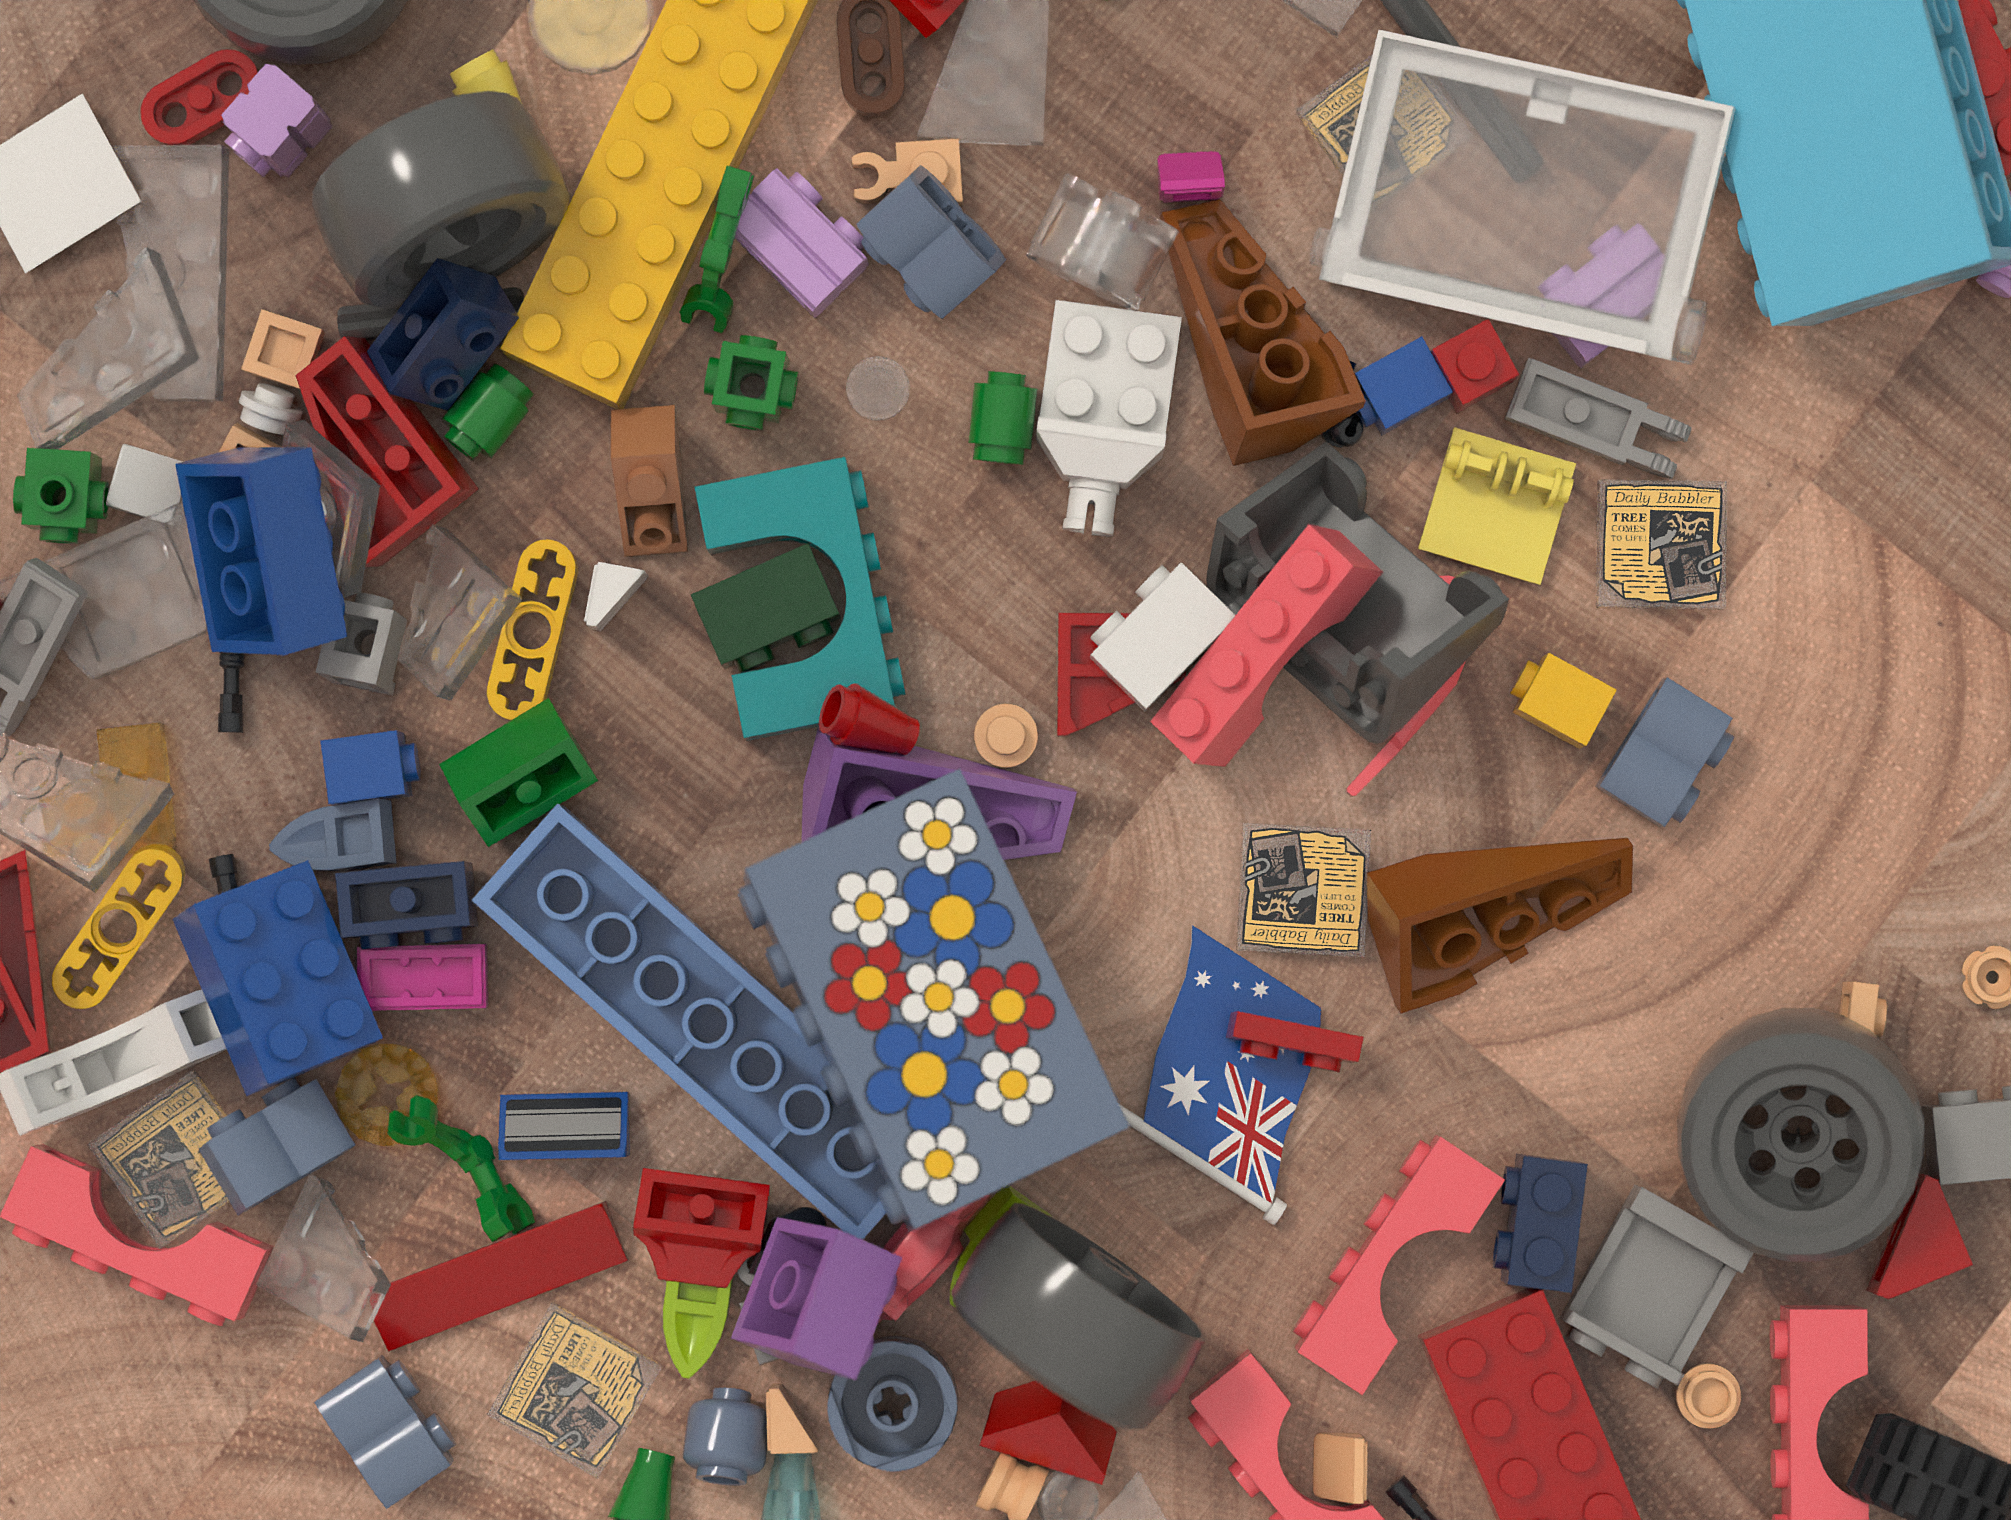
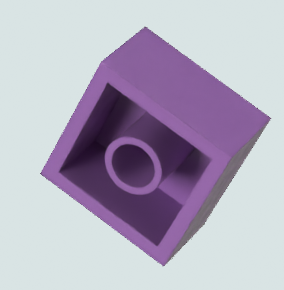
[731,1217,902,1380]

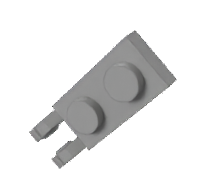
[1504,358,1692,479]
[0,558,89,739]

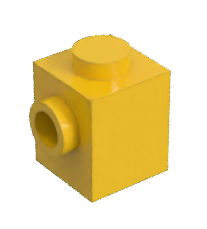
[1510,653,1617,749]

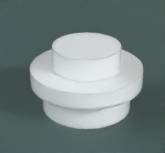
[239,383,303,435]

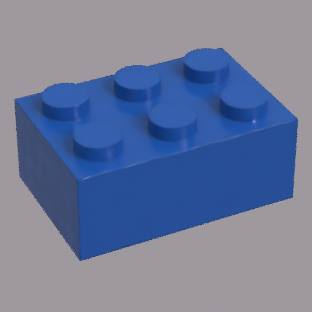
[175,447,347,655]
[172,860,383,1096]

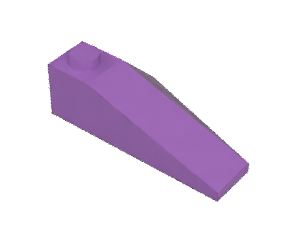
[801,725,1077,860]

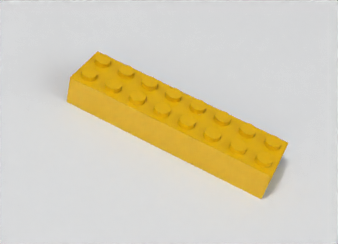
[500,0,818,409]

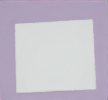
[0,94,141,273]

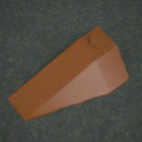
[1159,199,1366,466]
[1367,838,1633,1014]

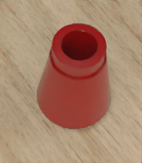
[819,683,920,755]

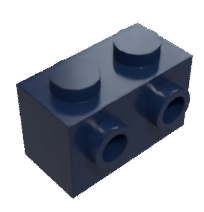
[367,258,519,411]
[335,861,478,950]
[1493,1153,1588,1293]

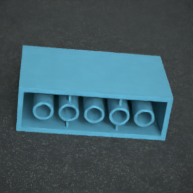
[1677,0,2011,326]

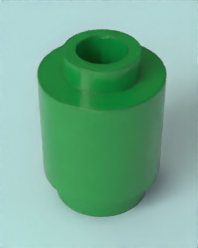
[441,363,534,461]
[968,371,1037,465]

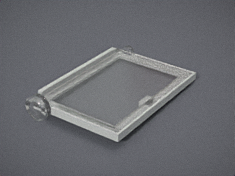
[1310,30,1736,365]

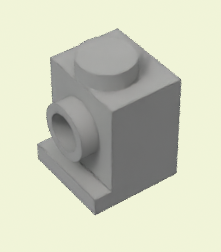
[316,593,407,696]

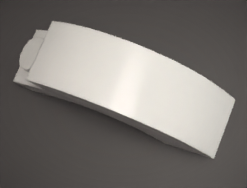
[0,989,227,1136]

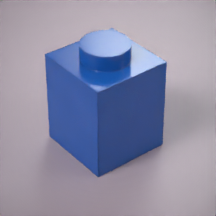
[1355,336,1453,436]
[320,730,421,805]

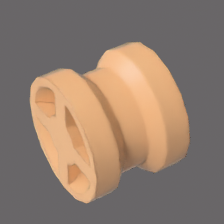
[975,1453,1049,1520]

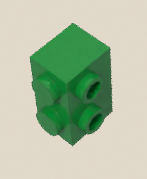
[439,698,598,847]

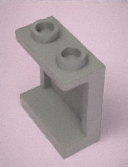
[1560,1185,1754,1389]

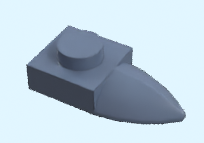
[269,798,396,872]

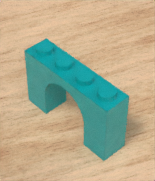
[695,457,906,741]

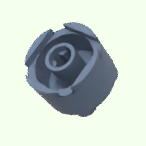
[827,1336,958,1472]

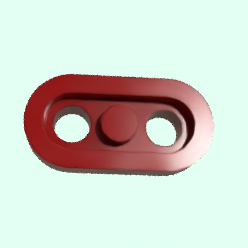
[140,49,259,148]

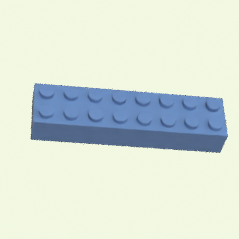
[472,804,886,1240]

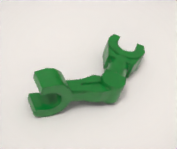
[680,166,755,333]
[388,1095,535,1242]

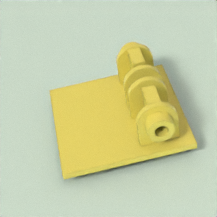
[1418,427,1576,585]

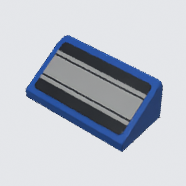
[498,1092,630,1160]

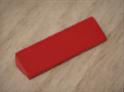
[362,1201,628,1352]

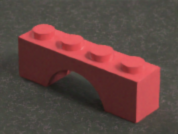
[1150,524,1383,767]
[1292,1135,1505,1395]
[0,1144,275,1326]
[1769,1305,1869,1520]
[1187,1349,1385,1520]

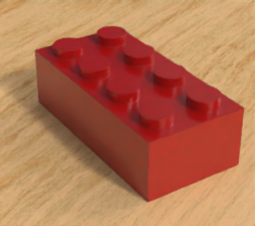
[1418,1288,1641,1520]

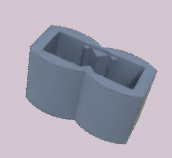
[856,165,1006,319]
[1595,677,1734,827]
[199,1078,355,1216]
[314,1355,456,1509]

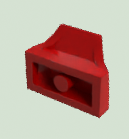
[633,1168,770,1288]

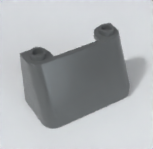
[1206,441,1509,744]

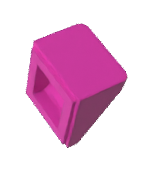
[1157,151,1225,203]

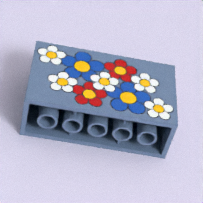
[737,769,1130,1232]

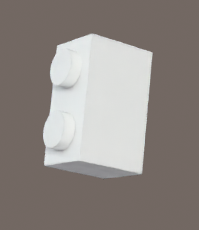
[1090,562,1235,712]

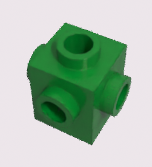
[704,335,799,431]
[13,448,110,544]

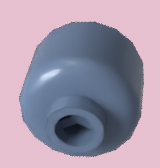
[683,1388,767,1486]

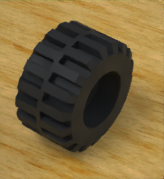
[1846,1413,2011,1520]

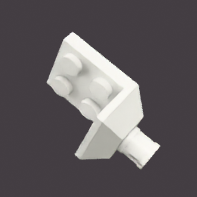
[1037,300,1182,536]

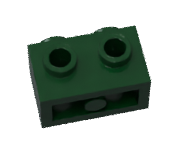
[691,543,841,673]

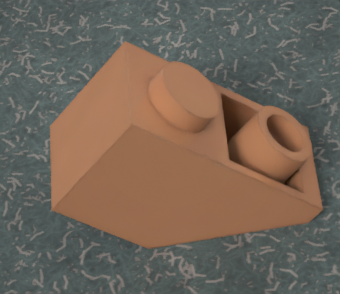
[611,405,688,557]

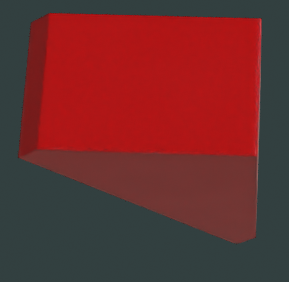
[1866,1174,1973,1299]
[979,1380,1117,1485]

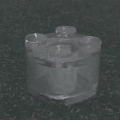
[1026,174,1179,311]

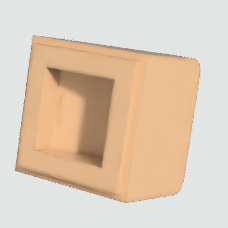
[766,1384,820,1454]
[1313,1432,1368,1504]

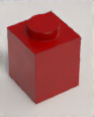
[1431,319,1519,413]

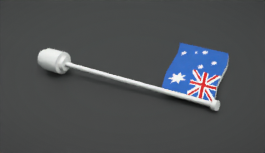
[1119,925,1321,1226]

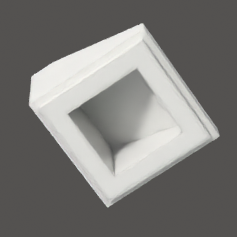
[106,444,182,525]
[584,562,648,631]

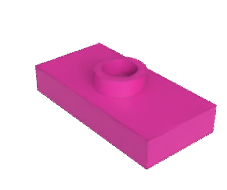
[357,944,488,1011]

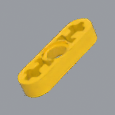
[487,539,578,721]
[52,844,185,1009]

